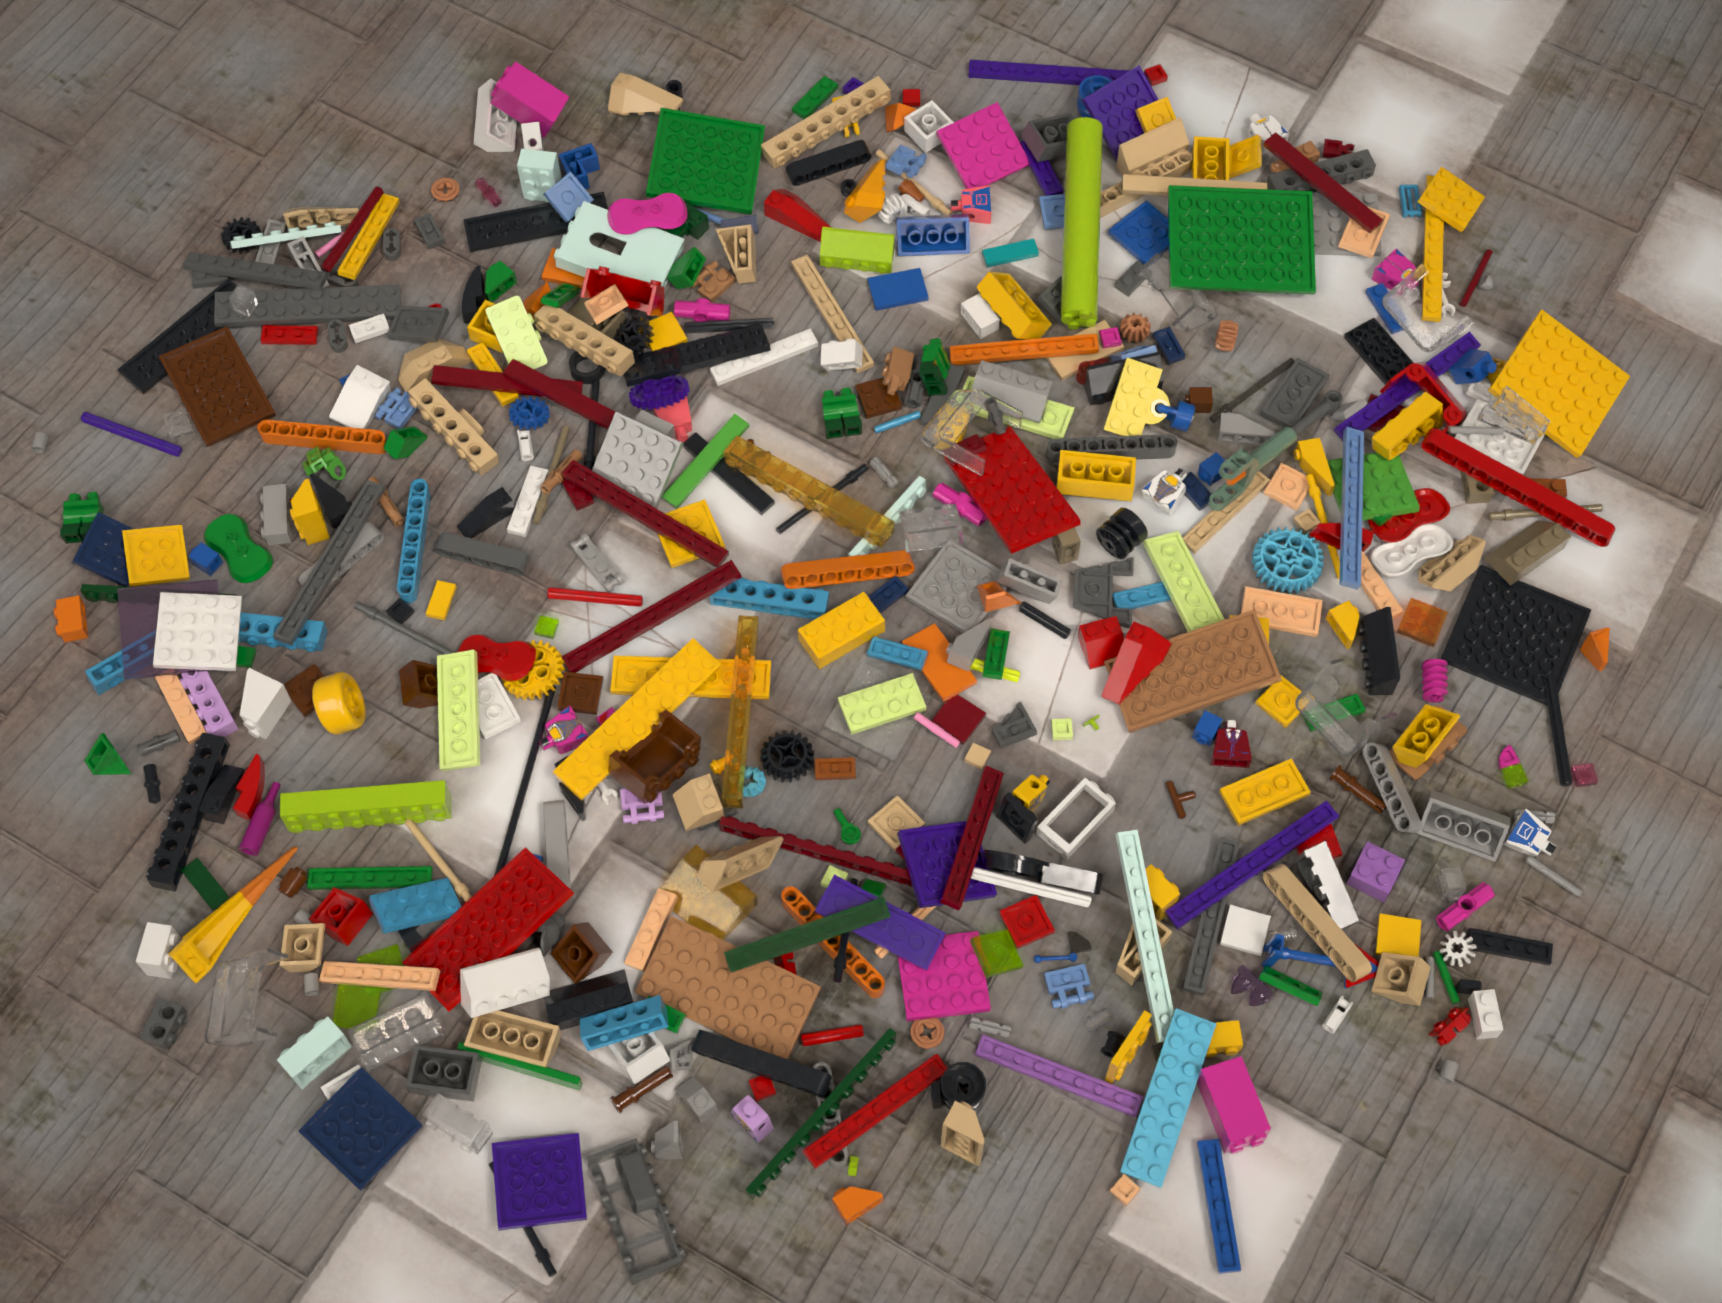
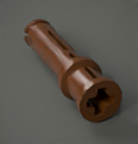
[1329,765,1386,815]
[610,1065,673,1114]

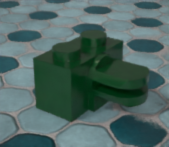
[666,201,709,240]

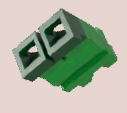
[919,338,951,396]
[822,387,862,439]
[60,492,104,544]

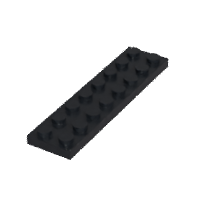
[463,192,608,252]
[117,278,244,395]
[623,324,771,387]

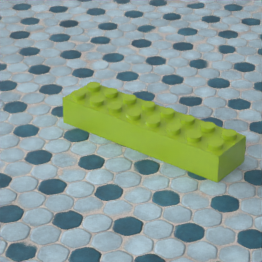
[280,780,452,833]

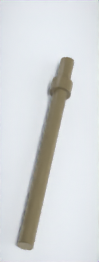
[533,426,570,525]
[1488,504,1603,521]

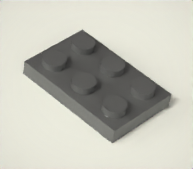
[387,306,450,342]

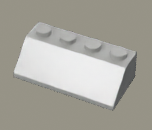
[474,79,517,152]
[460,948,550,1018]

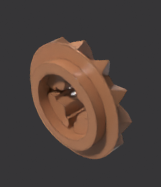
[431,178,460,203]
[910,1018,944,1050]

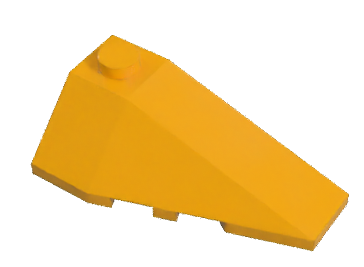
[843,158,885,223]

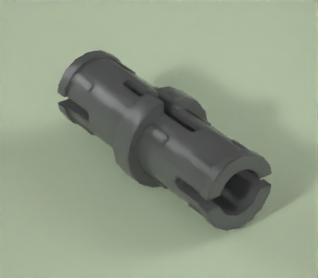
[984,397,1007,435]
[137,730,181,757]

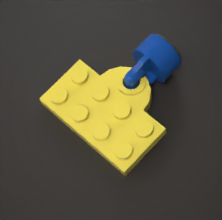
[1103,358,1196,436]

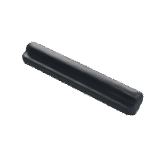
[1019,601,1071,639]

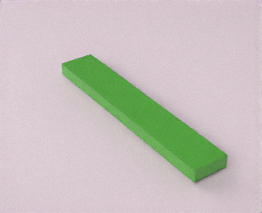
[662,414,750,509]

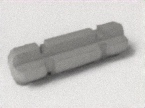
[870,457,899,489]
[1514,809,1555,823]
[969,1016,1011,1037]

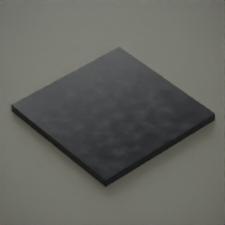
[1441,565,1591,706]

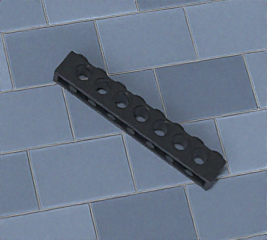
[146,732,230,892]

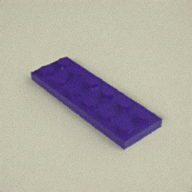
[815,874,946,971]

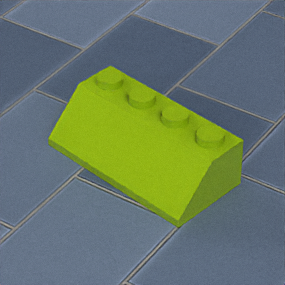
[820,227,895,274]

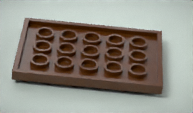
[159,326,276,447]

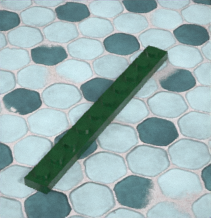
[745,1028,897,1200]

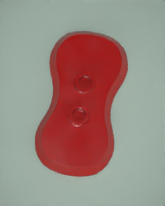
[1368,488,1450,543]
[458,635,536,681]

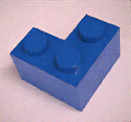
[558,143,600,190]

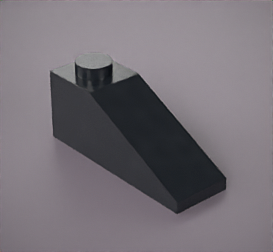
[310,473,352,529]
[457,487,515,538]
[199,764,245,824]

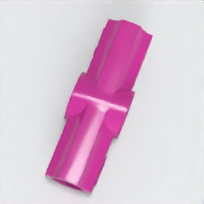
[674,298,731,322]
[933,482,986,527]
[1435,882,1495,932]

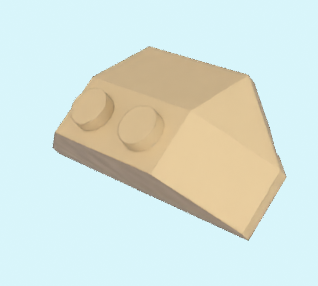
[398,339,472,392]
[1418,535,1486,592]

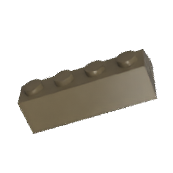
[1484,520,1572,585]

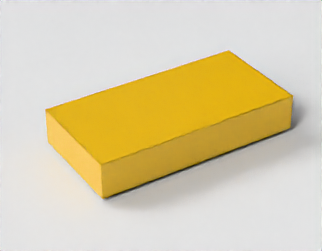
[426,580,457,621]

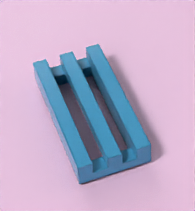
[1399,185,1422,218]

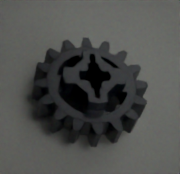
[221,217,261,254]
[615,316,654,356]

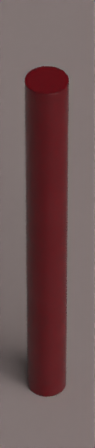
[1460,249,1493,307]

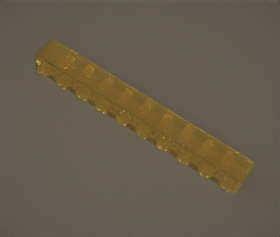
[724,436,895,548]
[722,615,759,809]

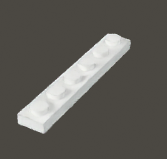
[710,328,818,386]

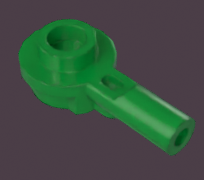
[833,808,861,845]

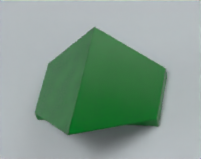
[84,733,131,775]

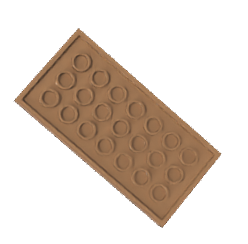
[1104,609,1282,733]
[635,916,822,1059]

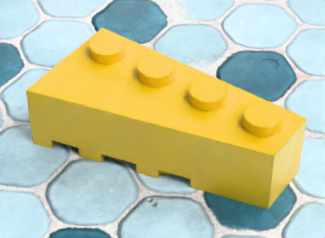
[1372,392,1443,461]

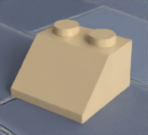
[673,774,724,831]
[280,923,325,973]
[1372,952,1431,1006]

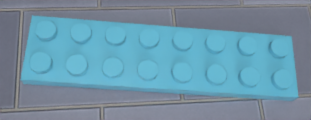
[1119,1008,1216,1188]

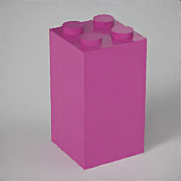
[490,61,569,138]
[1197,1056,1271,1154]

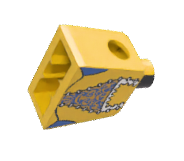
[1012,775,1050,812]

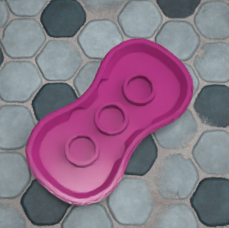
[607,193,687,235]

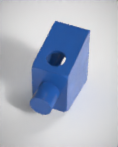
[1448,349,1496,384]

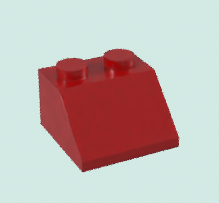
[1077,616,1124,670]
[308,887,373,946]

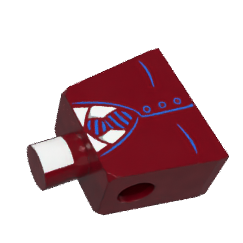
[1211,720,1252,768]

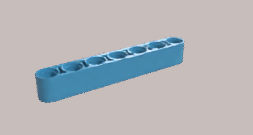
[397,479,431,604]

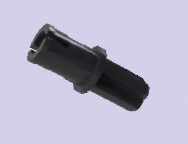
[143,764,161,804]

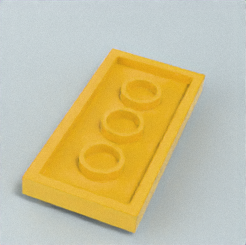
[1219,758,1311,826]

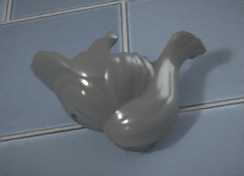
[532,911,565,957]

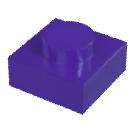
[842,77,864,94]

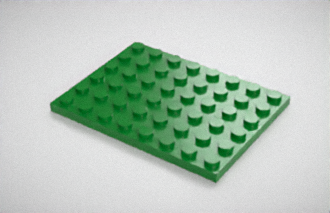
[1168,185,1316,295]

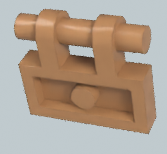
[691,261,736,303]

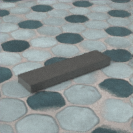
[920,363,965,430]

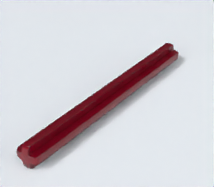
[321,186,384,272]

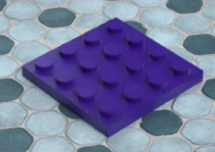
[1082,65,1159,162]
[897,821,997,908]
[492,1133,587,1231]

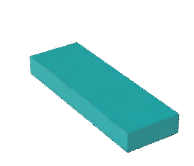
[982,238,1039,268]

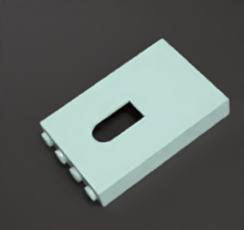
[554,201,684,289]

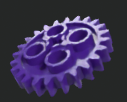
[629,375,690,410]

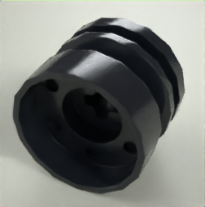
[1096,507,1148,559]
[940,1062,986,1110]

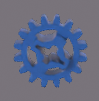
[509,396,550,431]

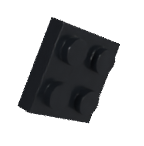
[996,792,1038,844]

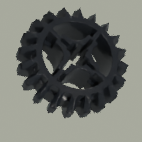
[760,730,814,783]

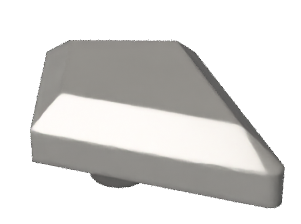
[1331,400,1368,421]
[670,1037,695,1071]

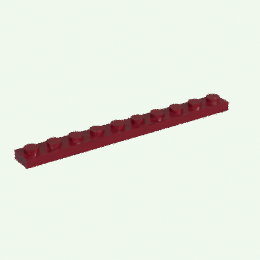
[562,460,729,568]
[562,560,742,673]
[719,816,913,887]

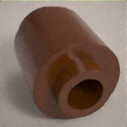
[278,866,308,898]

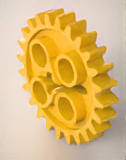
[501,640,565,701]

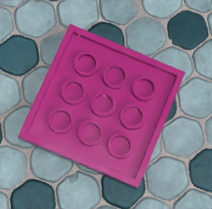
[936,102,1029,189]
[897,931,991,1022]

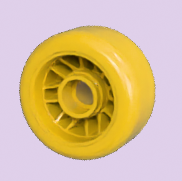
[312,672,366,735]

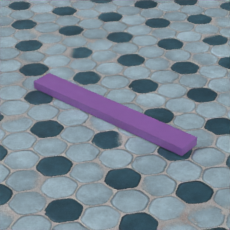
[975,1034,1143,1118]

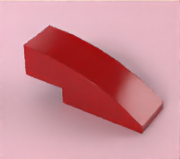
[1309,523,1374,552]
[233,754,265,821]

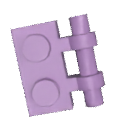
[620,788,664,824]

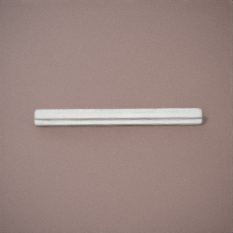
[971,867,1091,907]

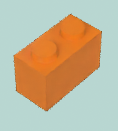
[54,595,88,642]

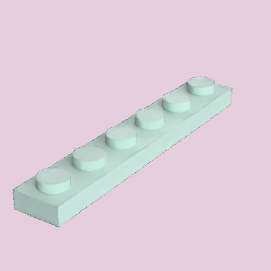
[230,222,341,249]
[848,476,926,556]

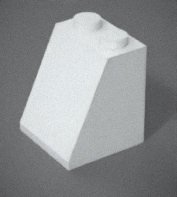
[240,668,292,739]

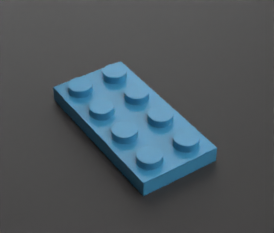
[369,878,461,934]

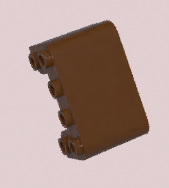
[608,709,701,804]

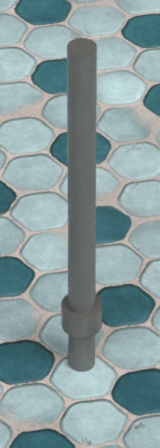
[355,601,456,655]

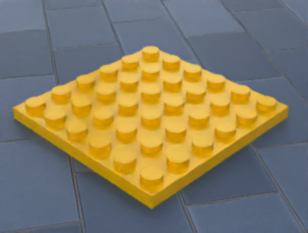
[1487,309,1630,458]

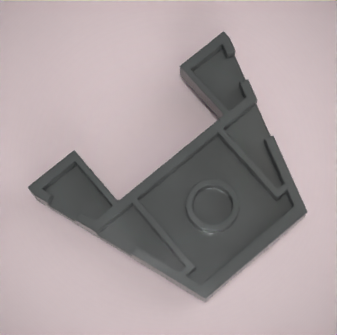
[1073,557,1134,628]

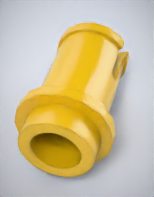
[709,753,737,775]

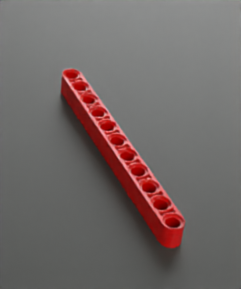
[1421,428,1616,547]

